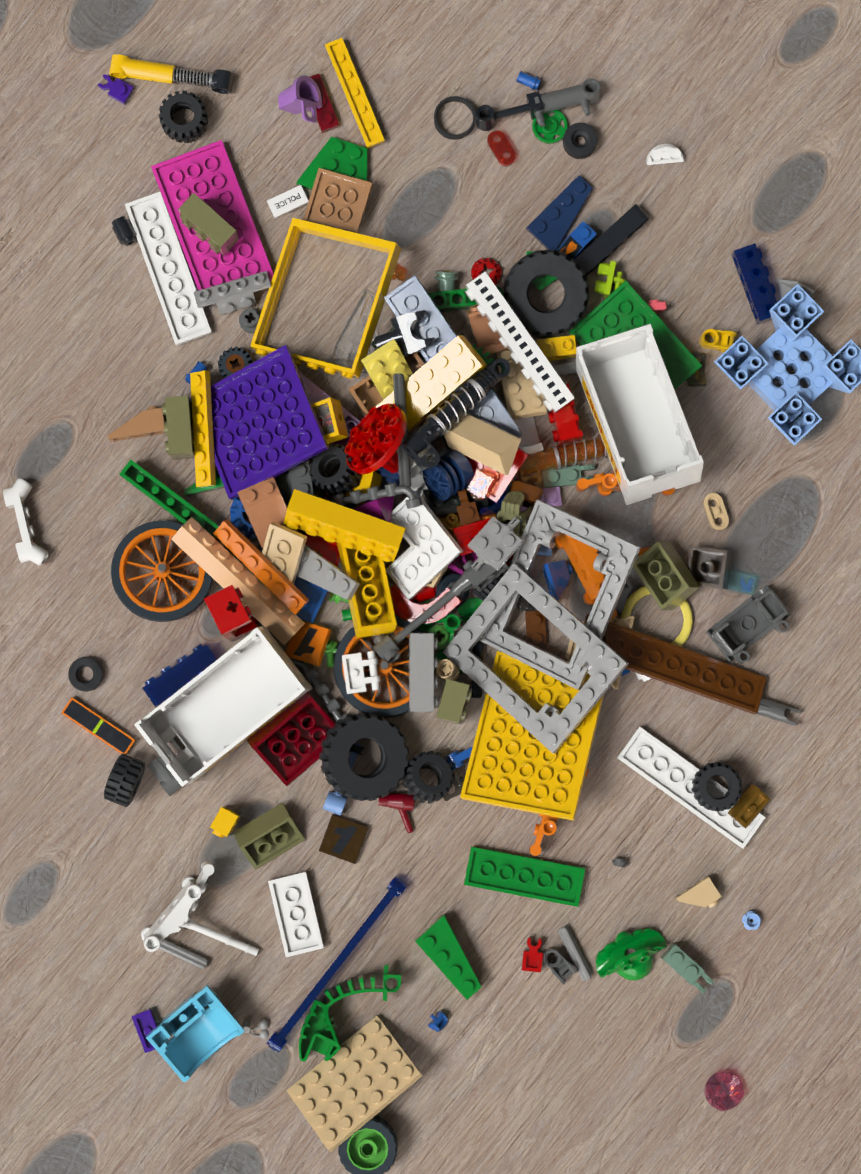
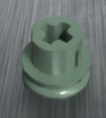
[434,270,459,291]

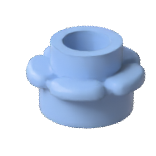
[742,911,761,930]

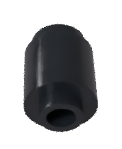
[112,216,137,246]

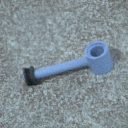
[323,743,364,816]

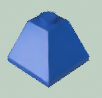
[542,560,572,601]

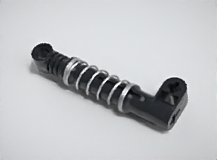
[401,358,510,470]

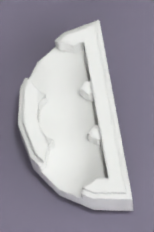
[646,144,684,165]

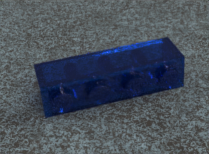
[142,644,217,707]

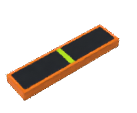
[61,697,136,754]

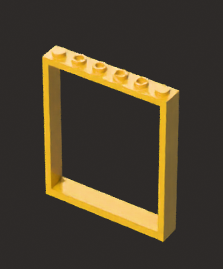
[250,218,401,379]

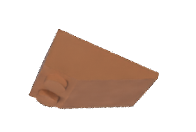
[237,477,297,549]

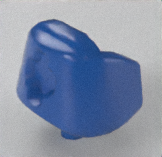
[428,1011,448,1032]

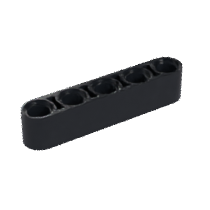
[575,204,650,277]

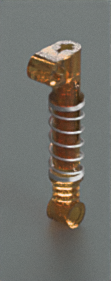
[518,436,608,488]

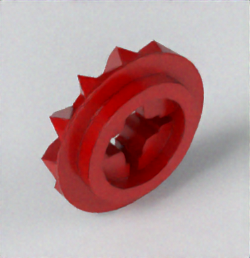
[471,257,501,285]

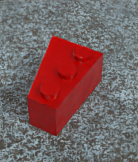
[544,383,583,446]

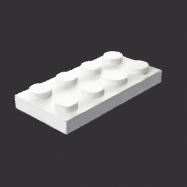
[268,872,324,957]

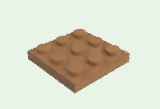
[303,168,373,234]

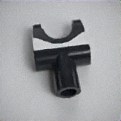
[375,310,436,356]

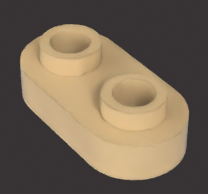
[703,493,729,531]

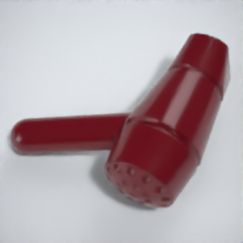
[378,793,416,833]

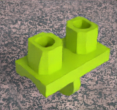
[594,261,626,298]

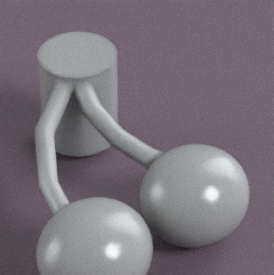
[242,1019,269,1039]

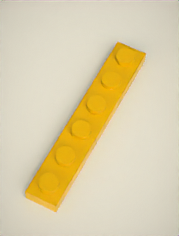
[325,38,385,149]
[190,371,216,487]

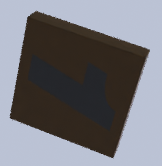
[319,814,368,864]

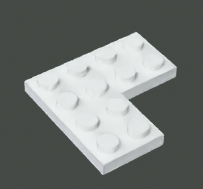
[386,491,463,600]

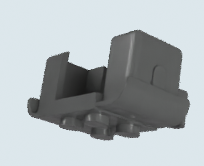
[706,585,790,663]

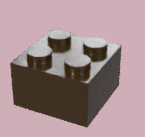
[687,546,733,590]

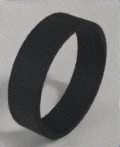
[434,96,476,140]

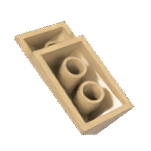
[444,413,521,476]

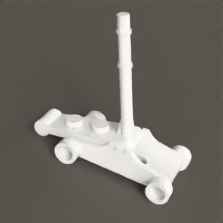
[141,861,259,956]

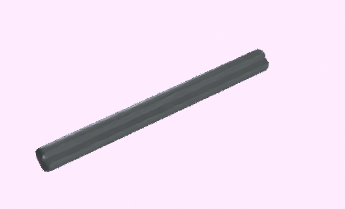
[393,373,411,488]

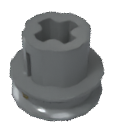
[239,308,261,333]

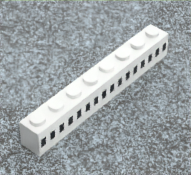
[465,272,574,413]

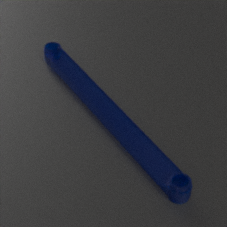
[266,876,408,1053]

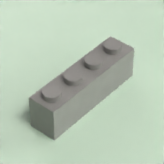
[409,633,437,712]

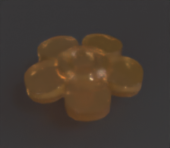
[392,263,407,281]

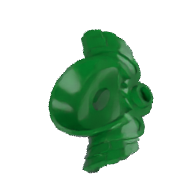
[596,928,667,981]

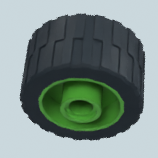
[338,1115,397,1174]

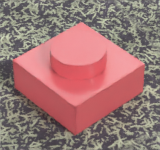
[647,299,666,314]

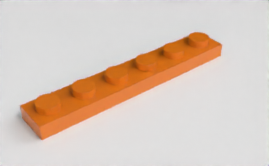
[213,519,309,615]

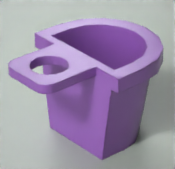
[278,75,322,123]

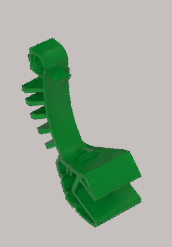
[299,964,401,1062]

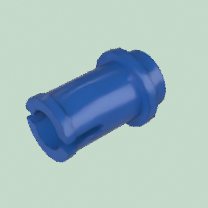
[516,71,541,91]
[184,361,208,385]

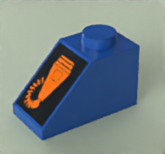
[557,221,597,260]

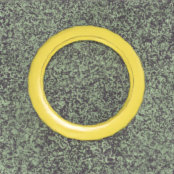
[621,586,693,647]

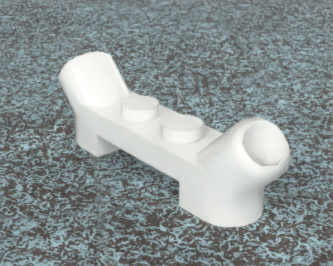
[3,478,48,566]

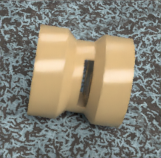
[436,659,460,681]

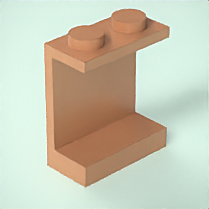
[466,304,508,355]

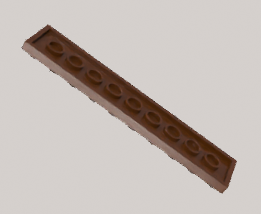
[583,614,766,715]

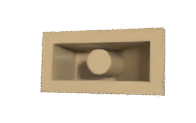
[674,876,722,908]

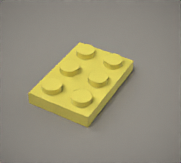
[361,339,413,400]

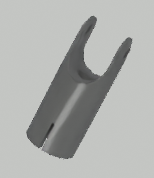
[757,698,802,725]

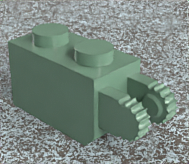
[660,943,714,994]

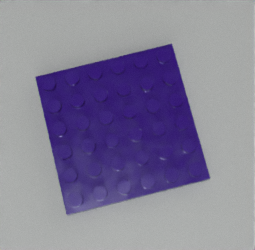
[190,345,329,500]

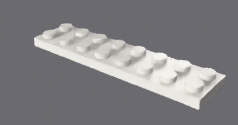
[125,192,212,346]
[617,727,766,849]

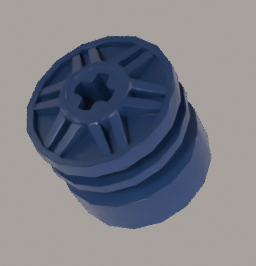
[422,450,474,500]

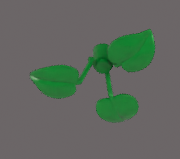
[410,598,483,676]

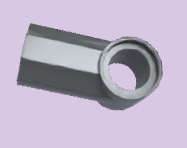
[148,756,182,796]

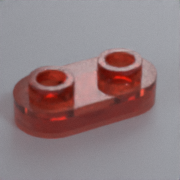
[487,130,516,167]

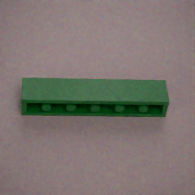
[119,459,219,540]

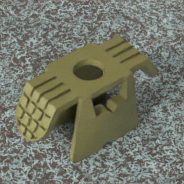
[497,491,533,555]

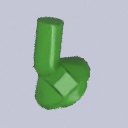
[324,639,337,668]

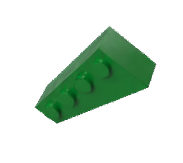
[415,914,481,1000]

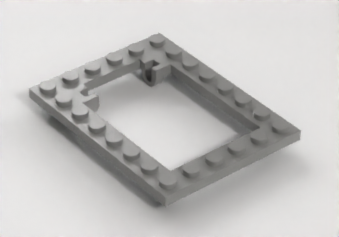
[479,499,641,690]
[443,563,629,754]

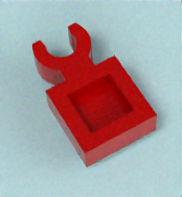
[521,937,543,973]

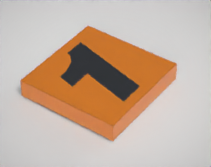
[285,621,332,667]

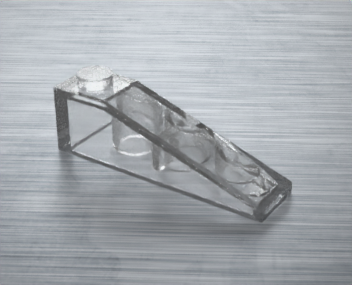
[331,290,380,374]

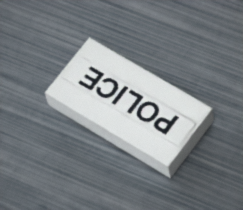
[267,185,309,219]

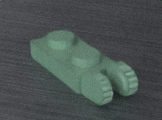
[542,464,596,488]

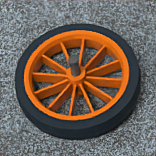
[111,521,213,622]
[334,617,436,718]

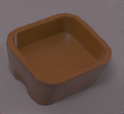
[511,481,545,508]

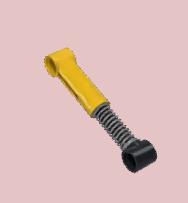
[109,54,233,94]

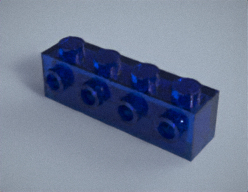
[731,243,779,325]

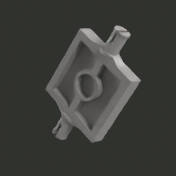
[468,516,523,571]

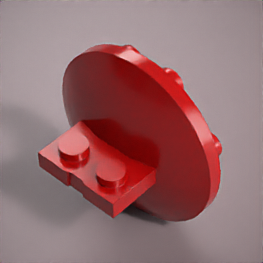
[344,403,407,474]

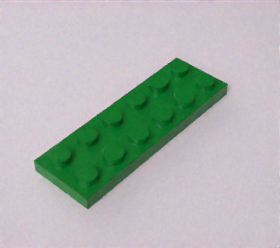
[464,847,585,907]

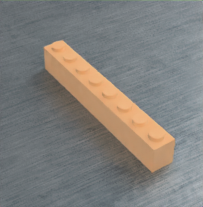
[172,517,305,645]

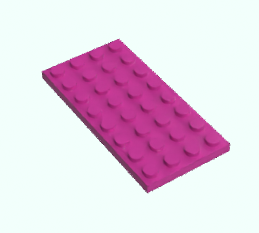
[151,140,274,307]

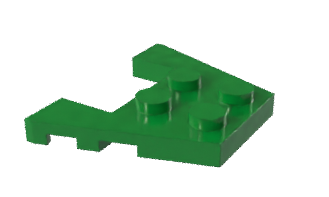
[296,136,367,190]

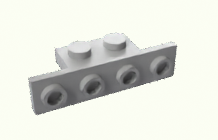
[194,271,271,315]

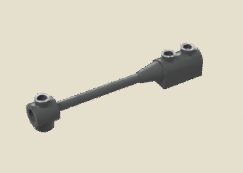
[373,560,509,663]

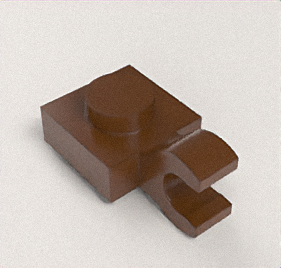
[456,490,480,525]

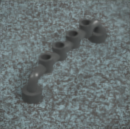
[330,482,422,509]
[291,660,347,721]

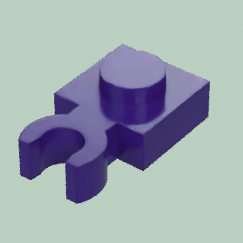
[98,74,134,105]

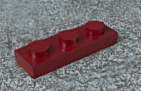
[310,73,339,133]

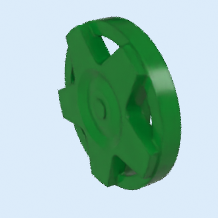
[532,110,567,144]

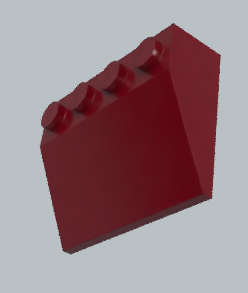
[247,692,335,786]

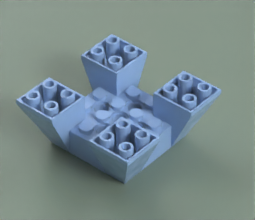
[714,284,861,446]

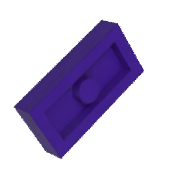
[131,1009,157,1053]

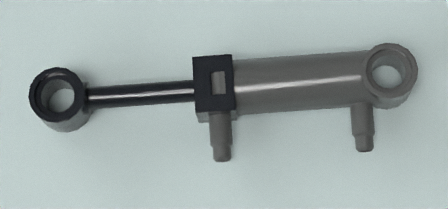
[476,78,600,131]

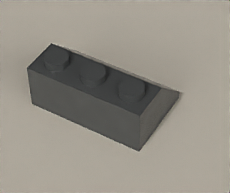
[275,461,317,507]

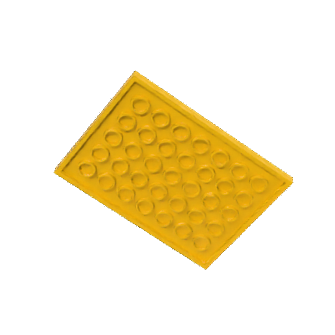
[460,651,604,821]

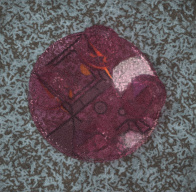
[704,1071,744,1111]

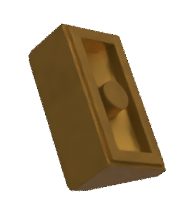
[728,784,770,829]

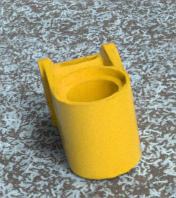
[699,329,737,352]

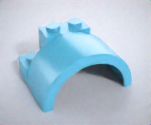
[146,984,244,1082]

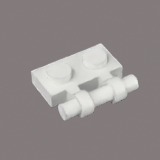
[342,651,381,694]

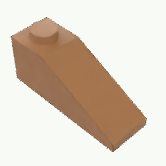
[108,406,166,442]

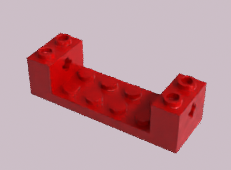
[204,585,260,642]

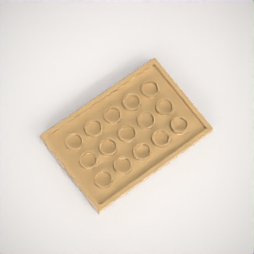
[286,1016,423,1152]

